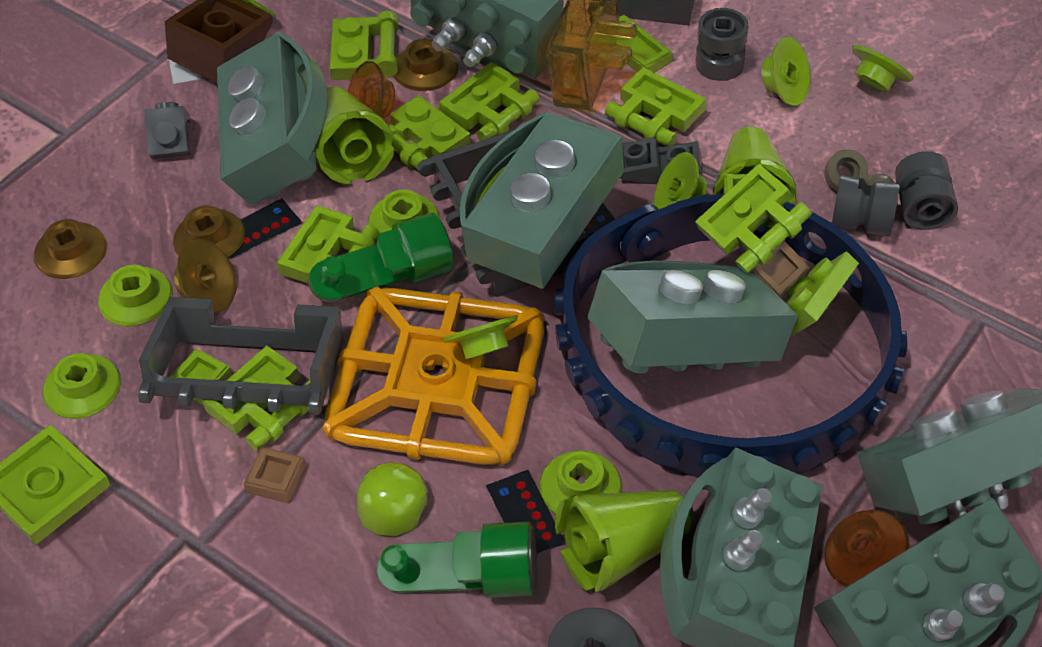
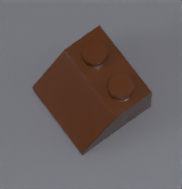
[164,0,273,83]

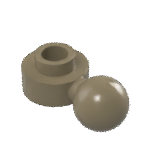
[824,149,895,191]

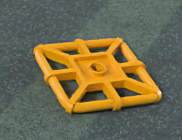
[322,286,545,467]

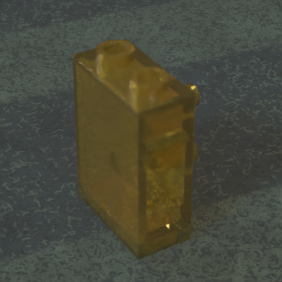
[545,0,637,112]

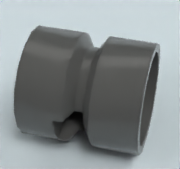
[695,8,749,81]
[895,151,959,230]
[832,175,900,237]

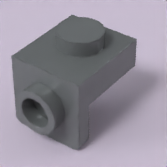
[144,102,191,159]

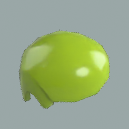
[356,462,428,537]

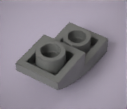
[620,137,703,184]

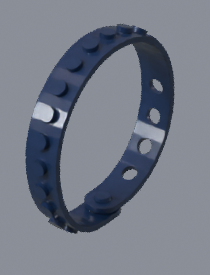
[554,194,907,478]

